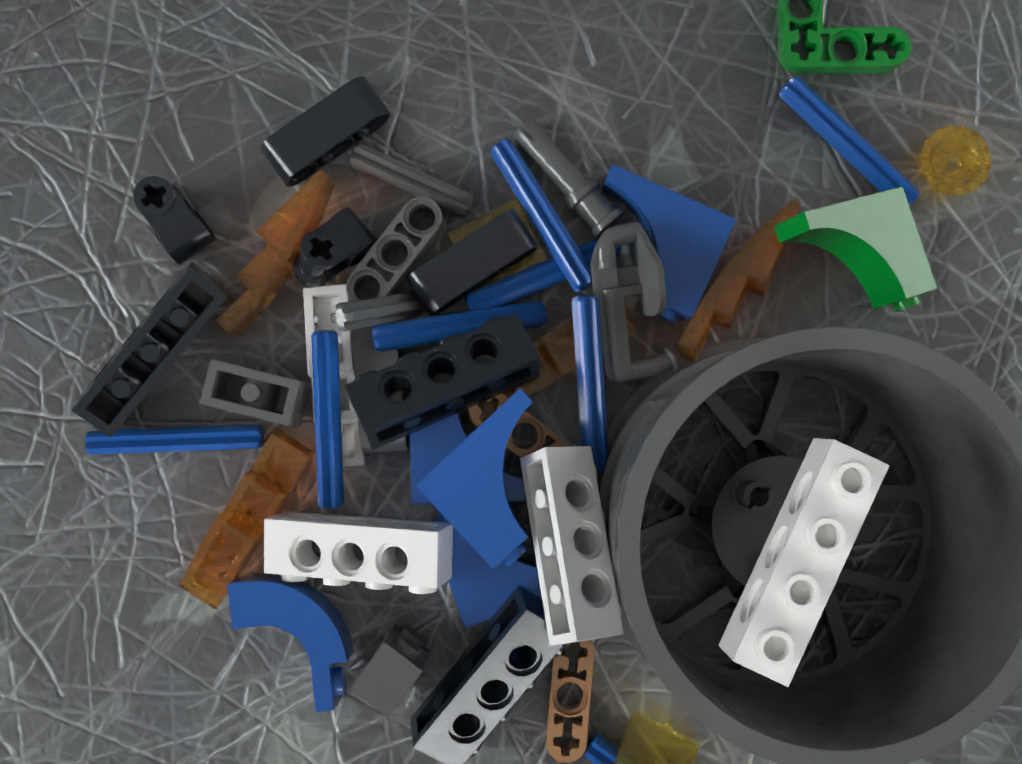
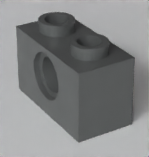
[199,359,311,426]
[350,624,430,717]

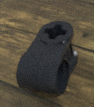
[133,176,217,265]
[292,207,378,287]

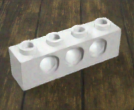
[718,438,890,687]
[520,446,624,646]
[264,511,453,594]

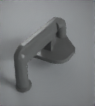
[590,222,679,383]

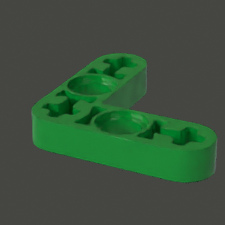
[777,0,912,74]

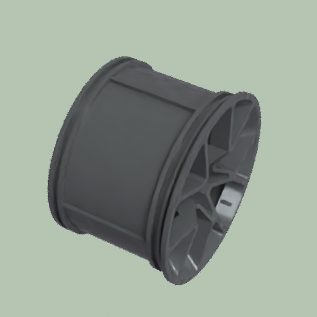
[597,327,1022,764]

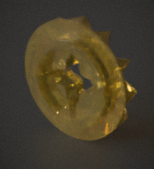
[917,126,991,197]

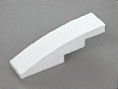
[303,284,367,470]

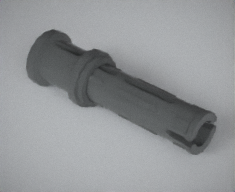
[513,119,625,239]

